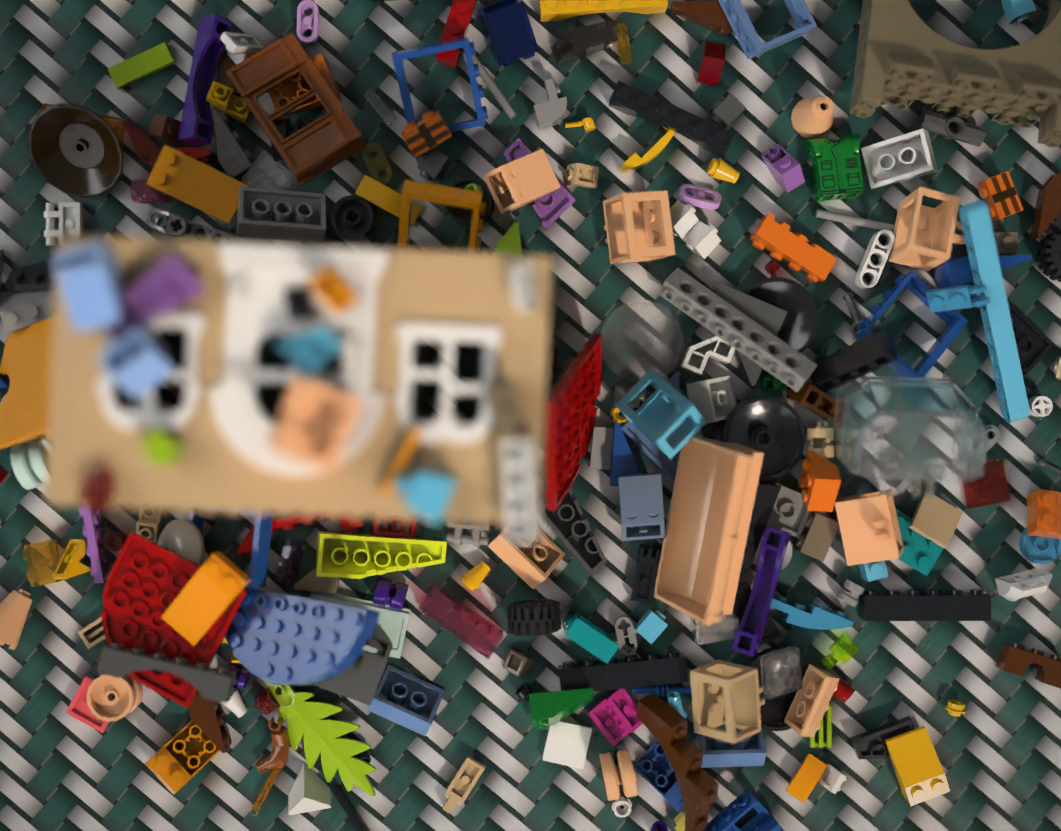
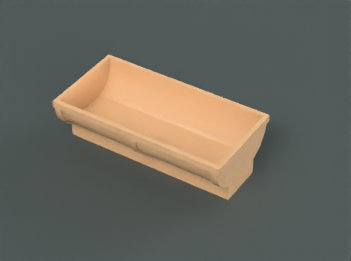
[653,436,764,625]

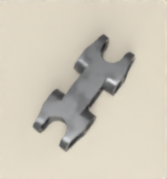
[146,209,250,243]

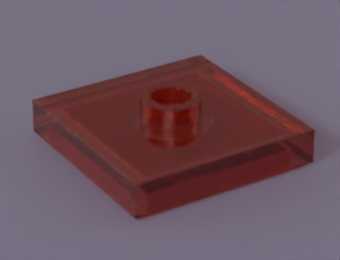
[959,459,1010,509]

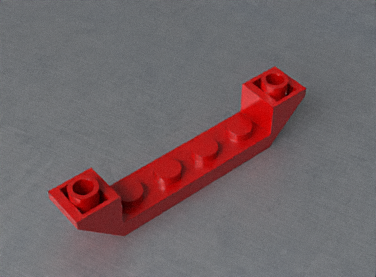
[237,513,365,556]

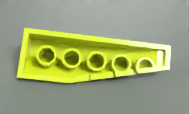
[316,531,447,579]

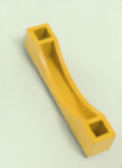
[539,0,668,22]

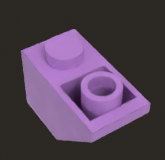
[761,144,805,193]

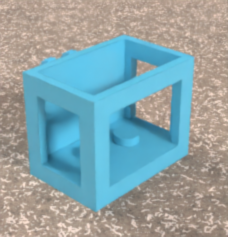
[615,369,707,460]

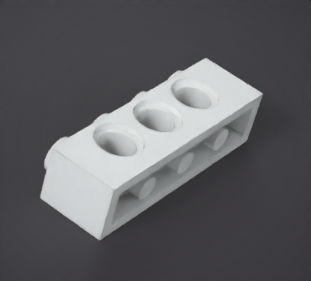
[503,439,541,542]

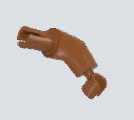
[256,717,289,774]

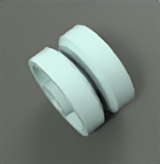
[10,437,48,490]

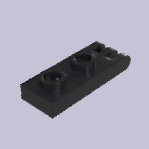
[630,544,661,604]

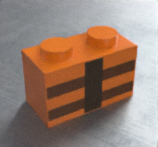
[402,110,452,157]
[978,171,1023,222]

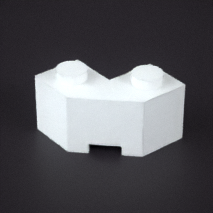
[670,200,721,259]
[679,336,735,375]

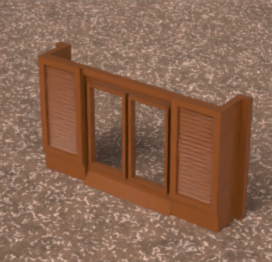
[226,33,366,187]

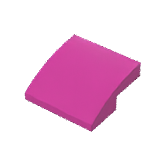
[587,688,643,746]

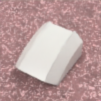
[995,568,1053,601]

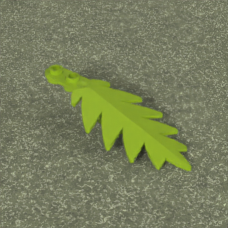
[262,679,376,796]

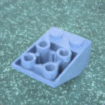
[55,241,122,333]

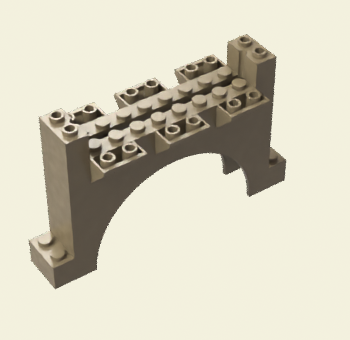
[850,0,1061,147]

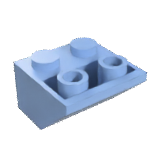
[97,328,176,400]

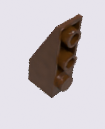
[1030,171,1061,239]
[188,691,232,753]

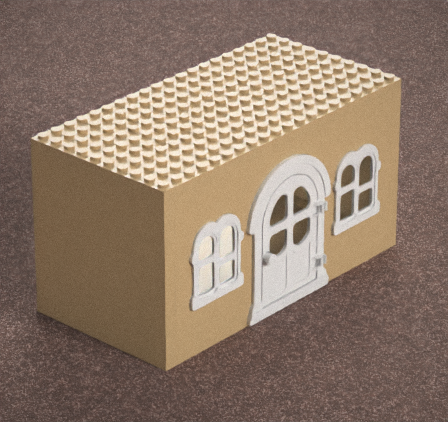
[46,234,552,526]

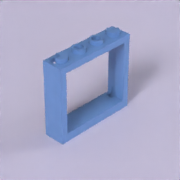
[718,0,817,59]

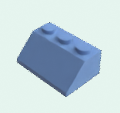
[368,665,445,736]
[698,725,767,768]

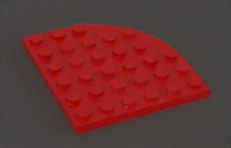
[544,333,602,511]
[101,532,248,708]

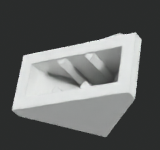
[288,762,331,815]

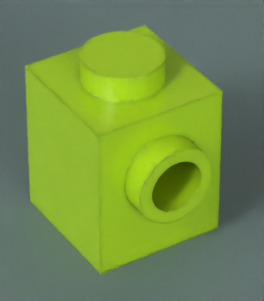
[139,427,185,466]

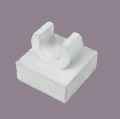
[818,764,847,794]

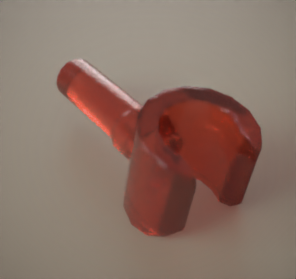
[765,260,780,277]

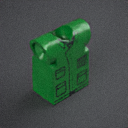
[806,134,864,202]

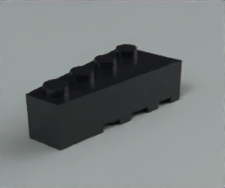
[741,480,781,567]

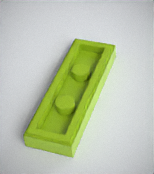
[108,42,175,90]

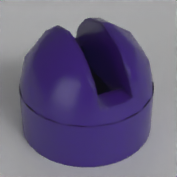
[650,821,668,831]

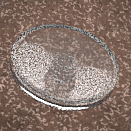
[601,300,684,383]

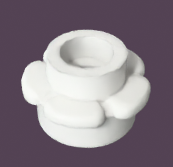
[612,796,632,817]

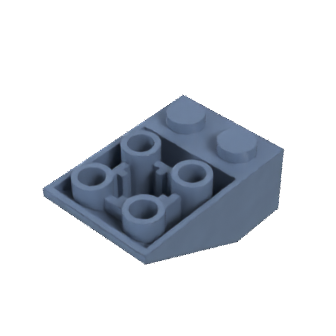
[618,472,665,541]

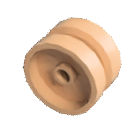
[86,674,143,722]
[599,749,638,801]

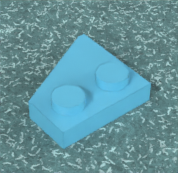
[274,327,344,378]

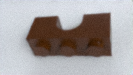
[996,642,1061,688]

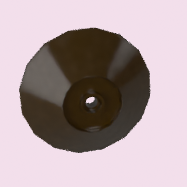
[28,103,124,198]

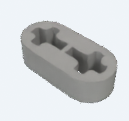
[614,615,637,656]

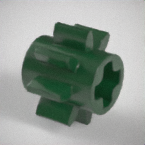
[762,371,788,395]

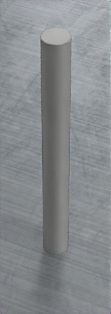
[462,48,517,119]
[815,209,895,233]

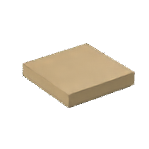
[909,491,963,549]

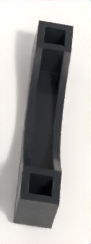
[609,81,735,158]

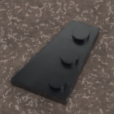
[733,582,784,645]

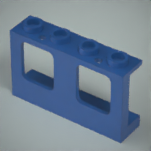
[703,789,783,831]

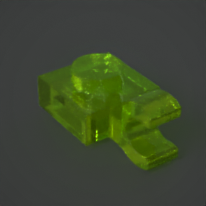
[820,634,859,670]

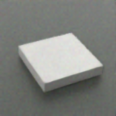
[542,720,592,769]

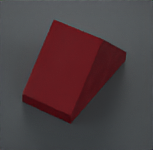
[696,41,726,87]

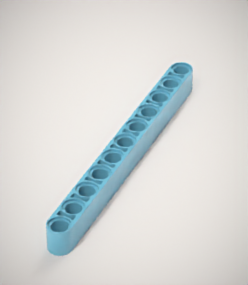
[959,199,1030,423]

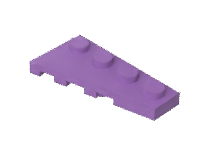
[503,138,576,229]
[104,253,208,338]
[79,506,109,583]

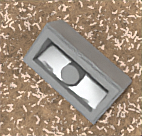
[589,426,614,470]

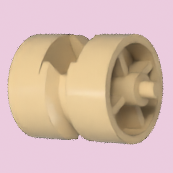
[806,422,834,458]

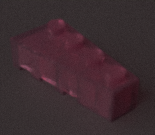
[419,585,503,659]

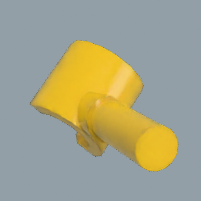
[565,117,596,132]

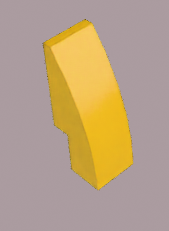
[355,175,423,226]

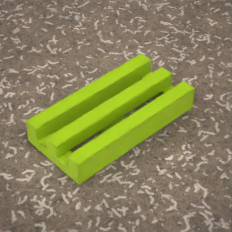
[809,704,832,748]

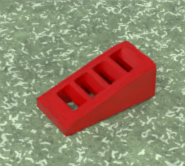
[371,515,417,538]

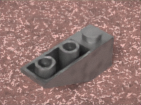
[213,108,254,178]

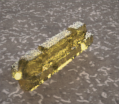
[615,23,633,65]

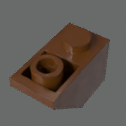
[148,115,194,147]

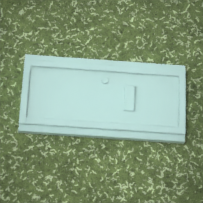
[310,591,411,659]

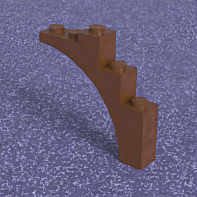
[636,694,719,831]

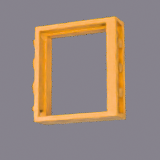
[397,180,486,253]

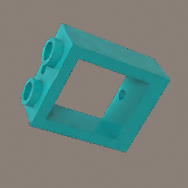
[562,611,619,664]

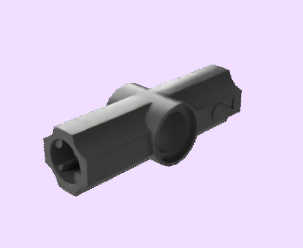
[919,110,986,147]

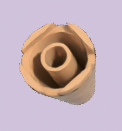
[791,96,834,139]
[0,588,33,650]

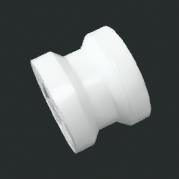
[1028,396,1053,417]

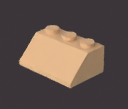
[488,526,565,589]
[784,664,839,737]

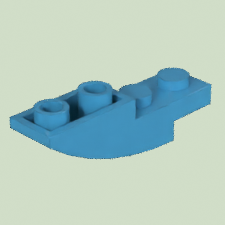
[771,595,854,630]

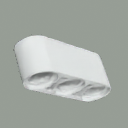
[855,229,895,289]

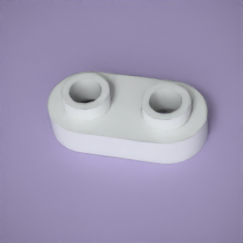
[511,261,537,311]

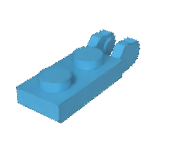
[926,284,990,313]

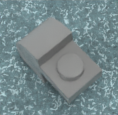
[533,78,567,130]

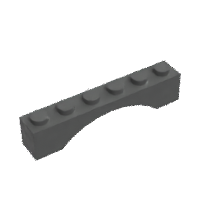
[97,642,236,703]

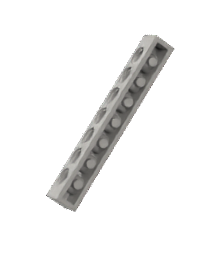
[659,268,817,392]

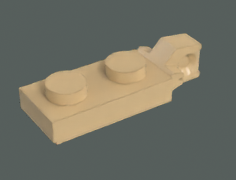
[442,755,486,813]

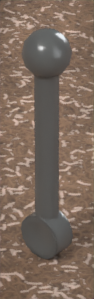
[1037,459,1061,474]

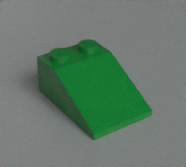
[529,688,593,730]

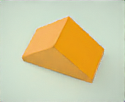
[308,266,358,315]

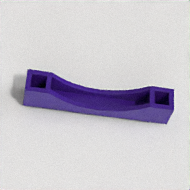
[178,14,232,147]
[732,526,791,657]

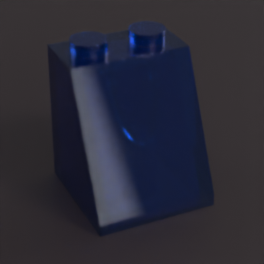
[478,0,539,67]

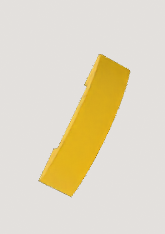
[619,126,675,174]

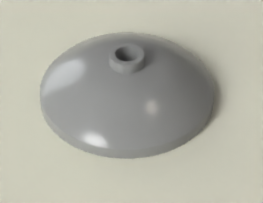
[157,519,205,566]

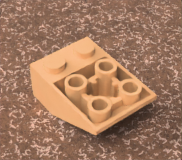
[483,149,561,215]

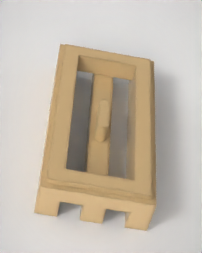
[77,616,106,650]

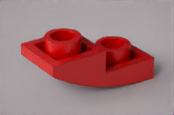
[175,147,216,164]

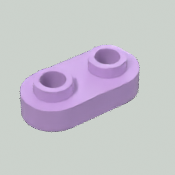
[296,0,319,44]
[679,184,722,210]

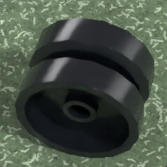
[445,177,495,228]

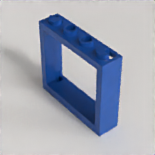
[392,37,488,132]
[855,271,968,386]
[188,508,273,588]

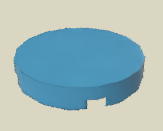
[1019,527,1061,565]

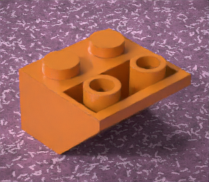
[798,451,841,512]

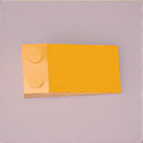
[146,145,248,224]
[161,551,252,646]

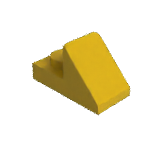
[52,539,90,579]

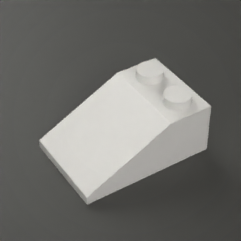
[861,129,938,189]

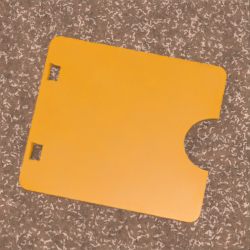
[0,316,53,449]

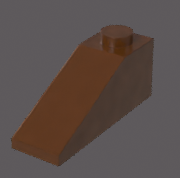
[670,0,733,35]
[786,382,852,428]

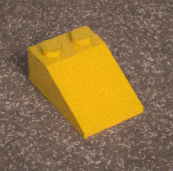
[885,726,950,806]

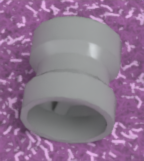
[837,579,865,608]

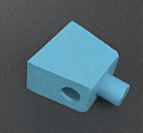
[394,469,457,525]

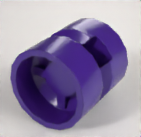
[373,577,409,611]

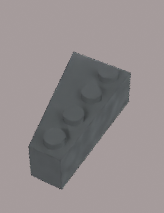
[540,487,607,575]

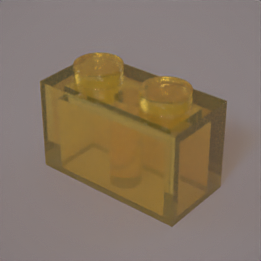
[23,539,64,587]

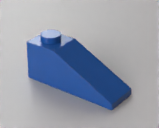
[609,423,641,487]

